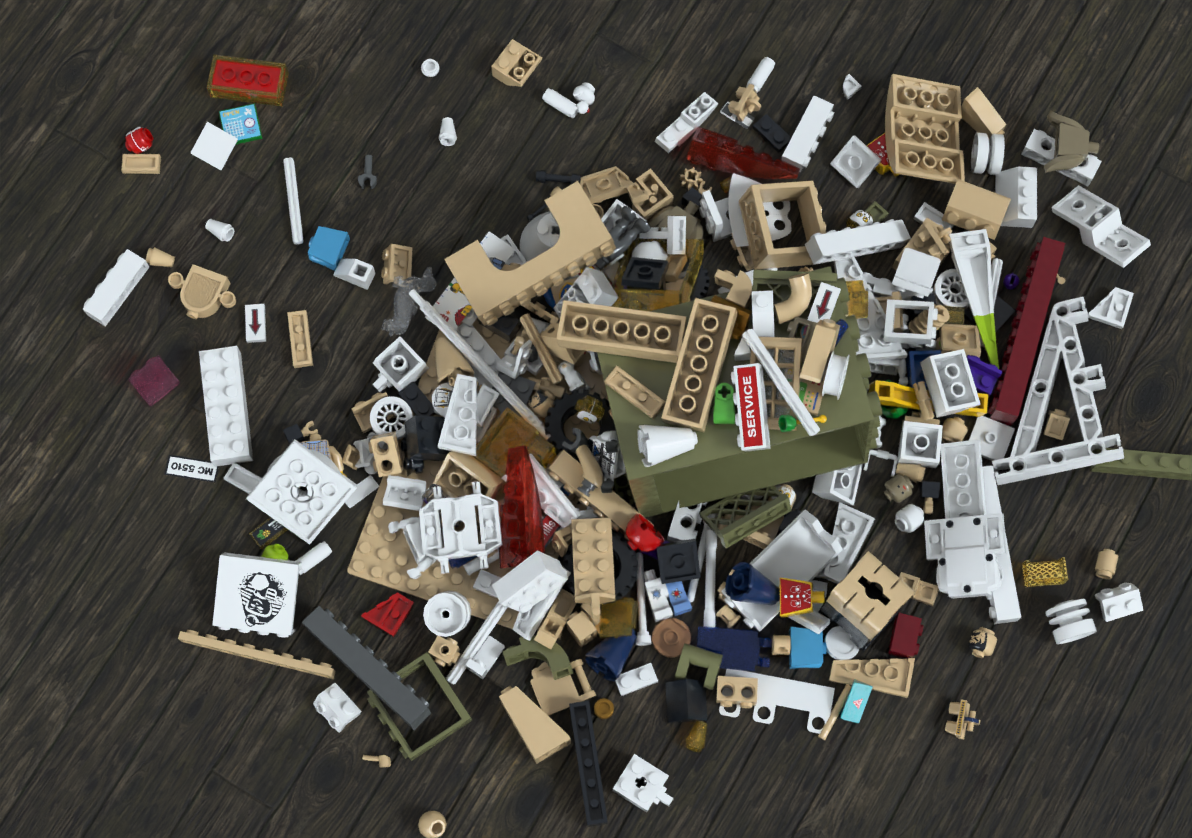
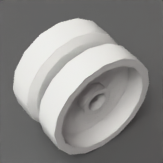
[971,132,1005,175]
[423,591,471,637]

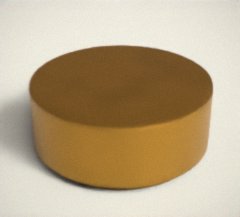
[594,698,614,719]

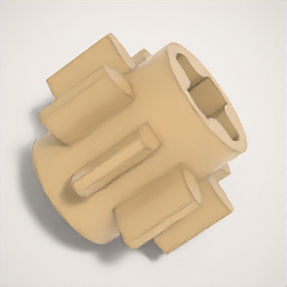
[680,167,703,191]

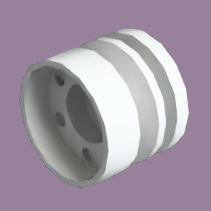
[1045,599,1097,644]

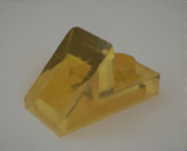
[846,280,868,319]

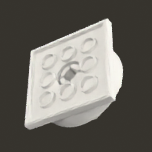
[246,439,358,545]

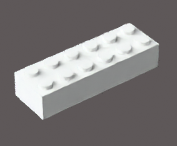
[199,346,253,467]

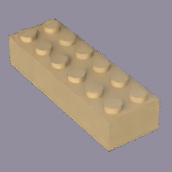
[661,298,738,433]
[556,300,688,363]

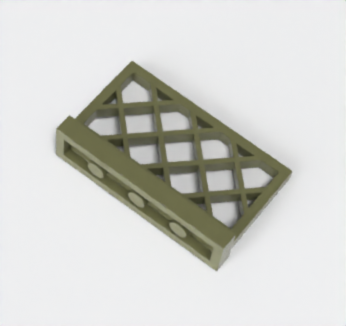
[751,270,837,323]
[699,486,792,548]

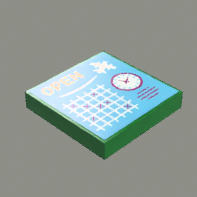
[219,103,263,145]

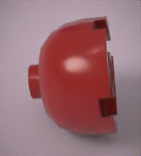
[626,513,665,552]

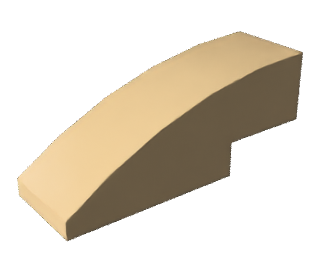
[534,589,576,649]

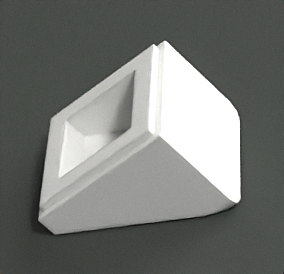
[734,337,751,361]

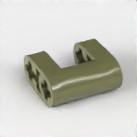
[675,643,723,690]

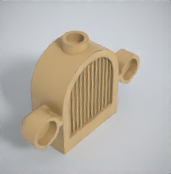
[168,264,236,320]

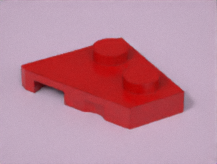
[361,592,415,637]

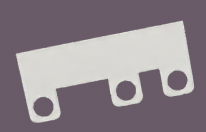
[719,668,835,734]

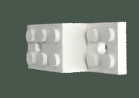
[1052,185,1151,268]

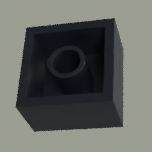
[404,415,451,461]

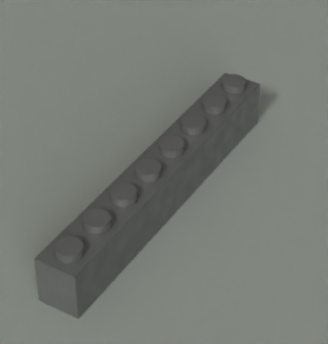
[302,606,431,730]

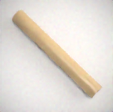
[818,685,851,740]

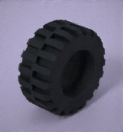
[544,390,616,464]
[563,532,638,605]

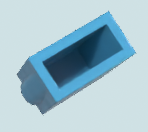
[308,226,350,271]
[789,627,826,669]

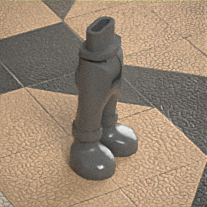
[594,206,651,270]

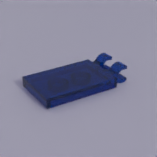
[695,626,772,671]

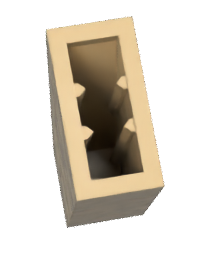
[961,87,1006,139]
[800,319,841,383]

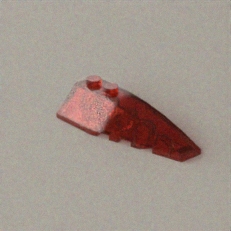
[686,127,800,179]
[499,445,545,569]

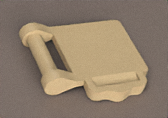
[530,659,596,716]

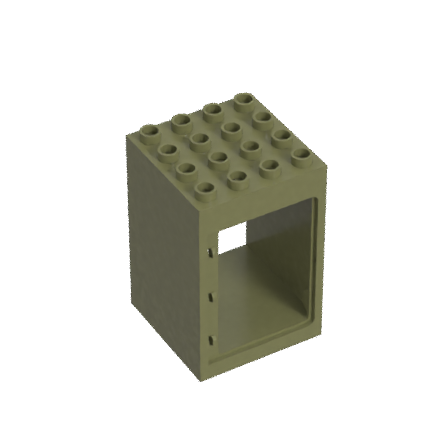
[597,266,882,518]

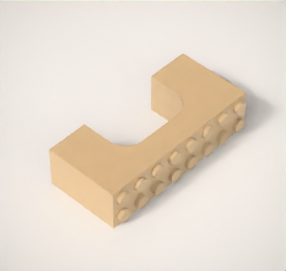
[444,181,616,326]

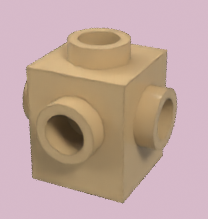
[428,636,461,667]

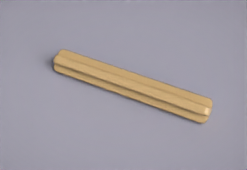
[520,314,563,384]

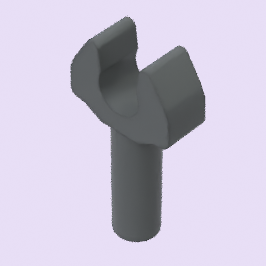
[358,155,377,189]

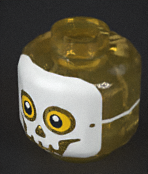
[846,210,874,229]
[574,395,605,424]

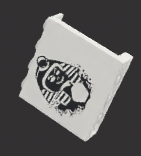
[213,552,302,637]

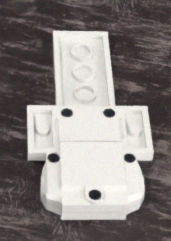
[924,439,1006,599]

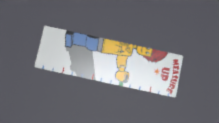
[425,232,515,330]

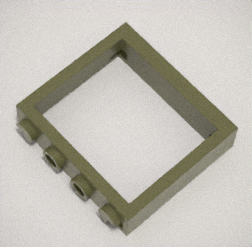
[367,652,472,761]

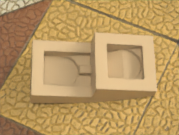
[899,572,939,606]

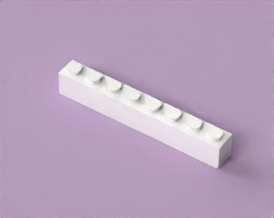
[982,465,1021,624]

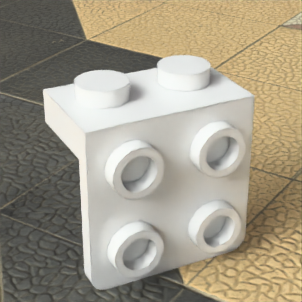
[892,248,940,298]

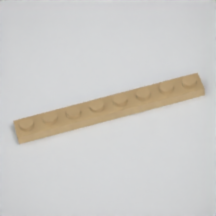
[178,630,336,679]

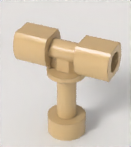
[528,355,566,400]

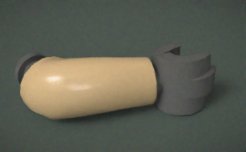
[562,427,604,497]

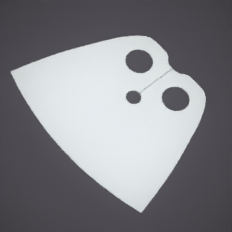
[728,173,791,247]

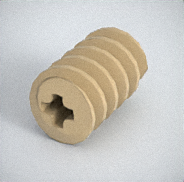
[908,304,950,334]

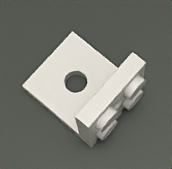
[699,190,732,242]

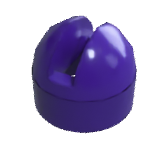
[1003,273,1019,290]

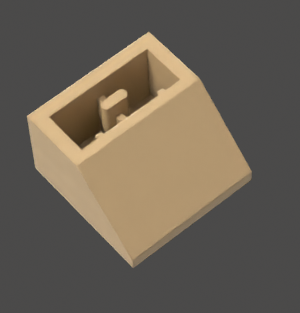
[491,39,542,87]

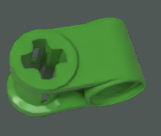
[713,383,735,424]

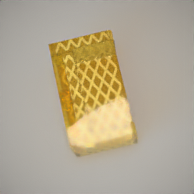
[1022,557,1068,587]

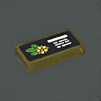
[249,517,288,550]

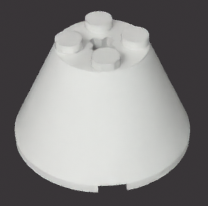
[520,211,571,281]

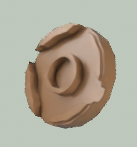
[652,618,691,658]

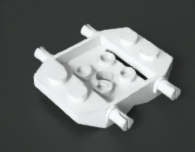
[419,482,502,574]

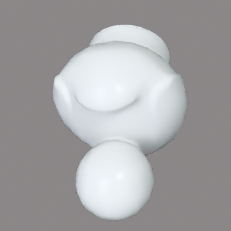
[573,83,595,114]

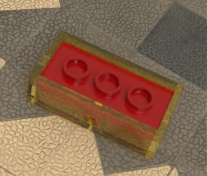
[207,55,289,106]

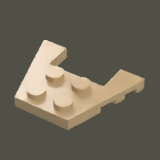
[580,166,649,204]

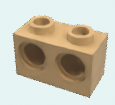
[368,431,404,477]
[716,676,758,708]

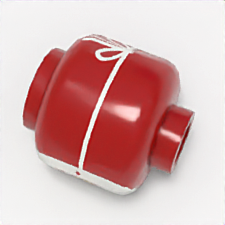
[125,127,153,154]

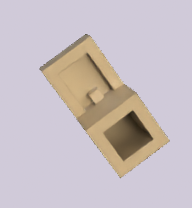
[714,269,752,309]

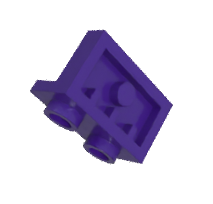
[966,355,1002,397]

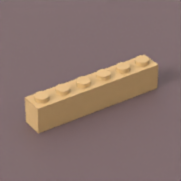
[546,450,654,541]

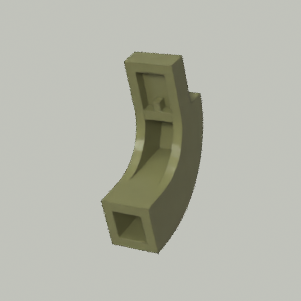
[502,635,573,680]

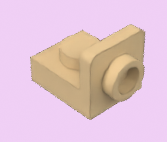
[1043,409,1070,440]
[552,525,572,557]

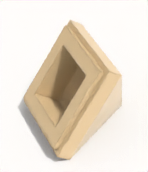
[342,444,360,470]

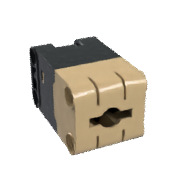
[819,551,915,652]

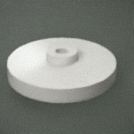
[824,626,859,660]

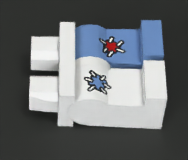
[644,569,692,623]

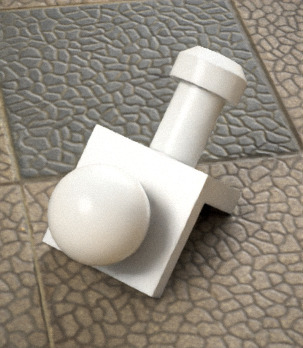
[354,432,377,474]

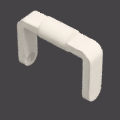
[864,450,898,477]

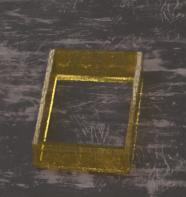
[611,238,704,311]

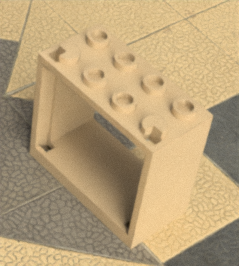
[739,181,826,270]

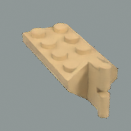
[571,518,615,625]

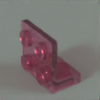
[128,355,180,407]

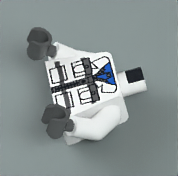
[588,431,626,493]

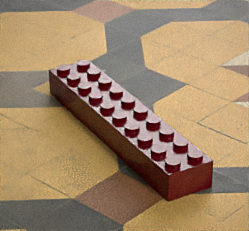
[987,237,1066,427]

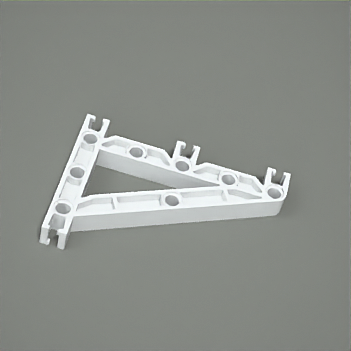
[992,297,1124,485]

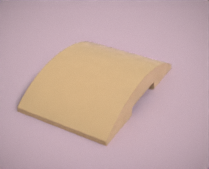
[885,74,965,184]

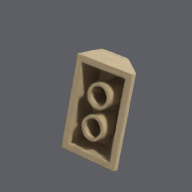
[942,179,1011,240]
[433,451,504,516]

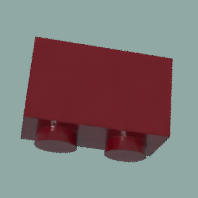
[887,613,924,659]

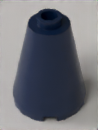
[725,562,780,605]
[585,626,636,681]

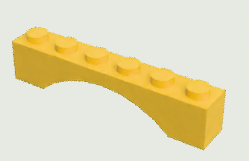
[869,380,988,417]

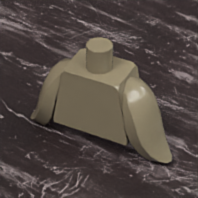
[1044,110,1099,173]
[647,201,703,262]

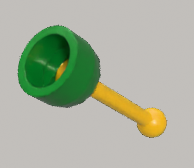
[778,415,827,432]

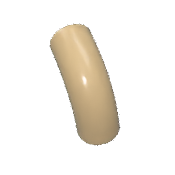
[773,273,812,324]

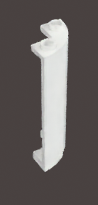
[721,510,843,632]

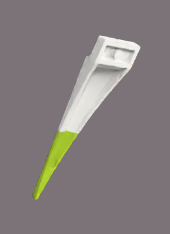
[949,229,999,369]

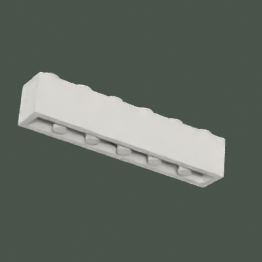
[805,219,911,265]

